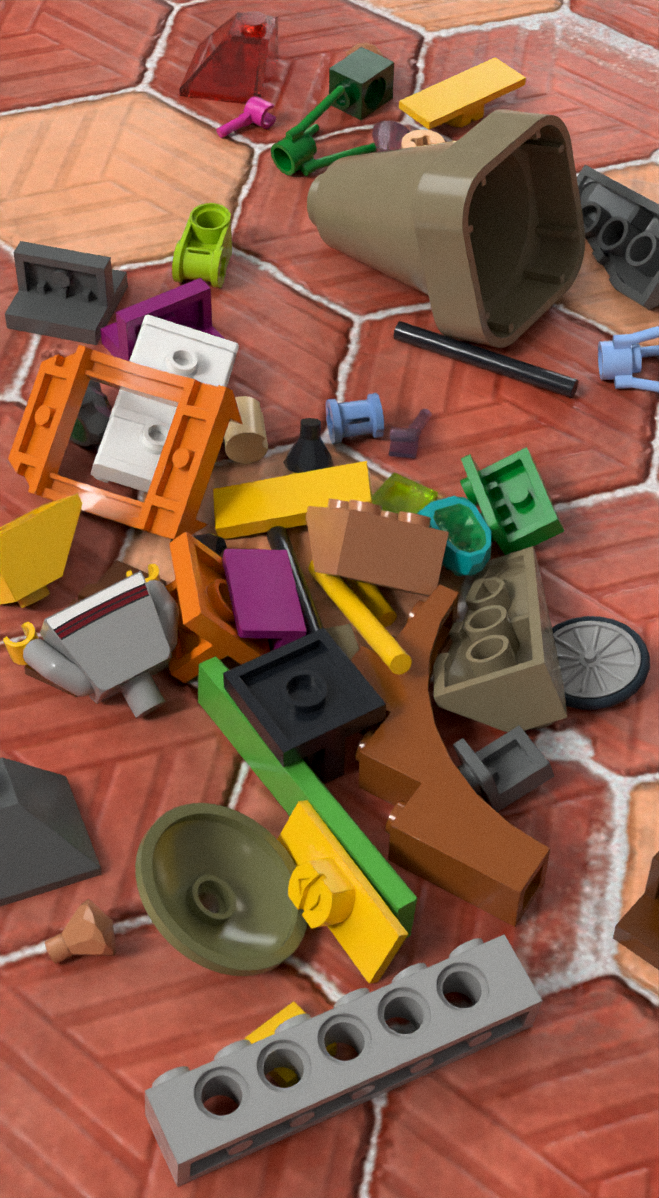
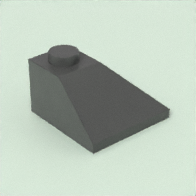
[0,757,102,907]

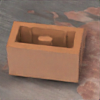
[306,498,449,596]

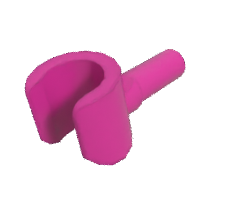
[216,97,276,138]

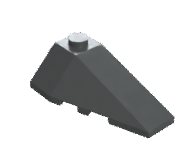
[577,165,659,310]

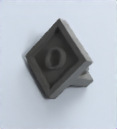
[5,241,128,345]

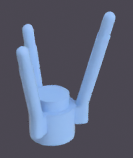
[598,326,659,393]

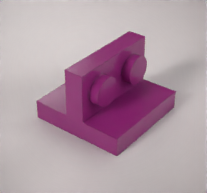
[100,278,225,361]

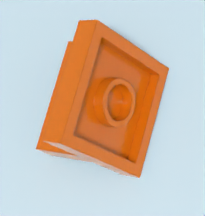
[165,532,271,684]

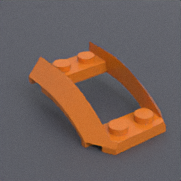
[8,345,243,540]

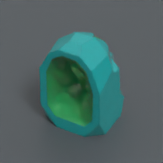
[417,496,491,576]

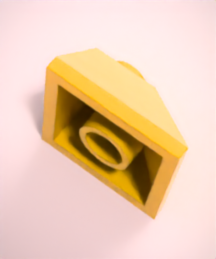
[0,493,83,608]

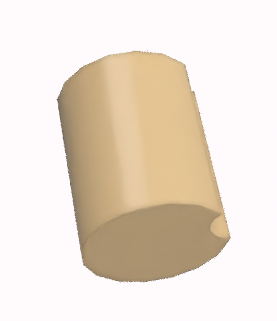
[224,396,268,464]

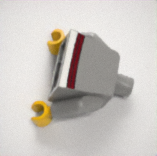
[3,564,179,719]

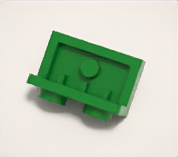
[460,447,565,555]

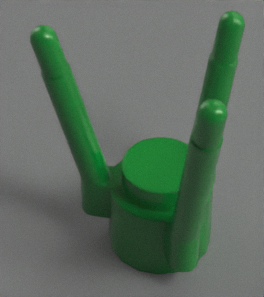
[271,86,379,176]

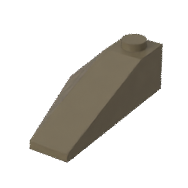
[433,546,567,733]

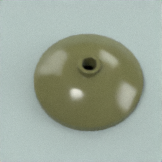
[135,803,307,976]

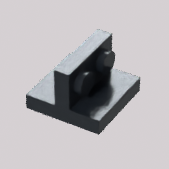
[223,628,386,784]

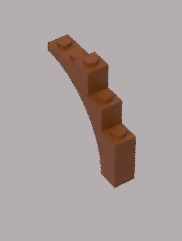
[351,584,550,927]

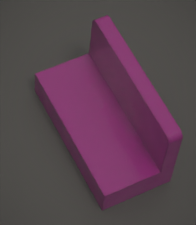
[222,549,307,651]

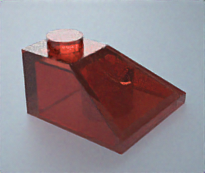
[179,11,279,104]

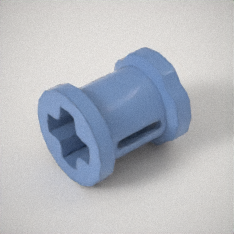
[326,393,384,444]

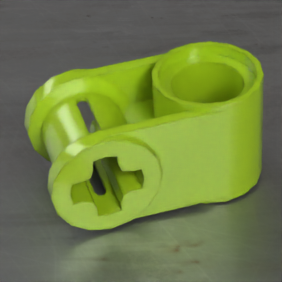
[172,203,232,288]

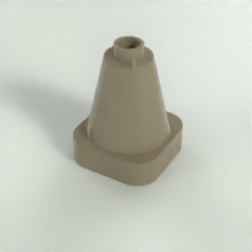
[307,109,585,348]

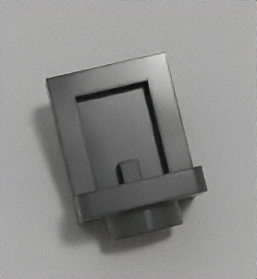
[453,725,554,812]

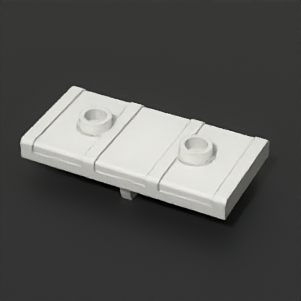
[90,315,239,493]

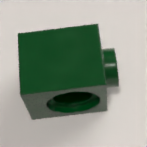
[329,47,394,120]

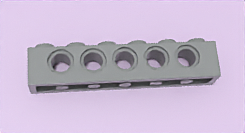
[145,934,542,1187]

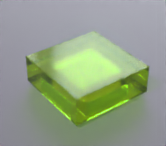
[372,472,438,514]

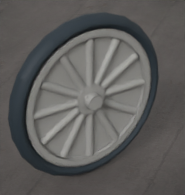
[552,616,650,710]

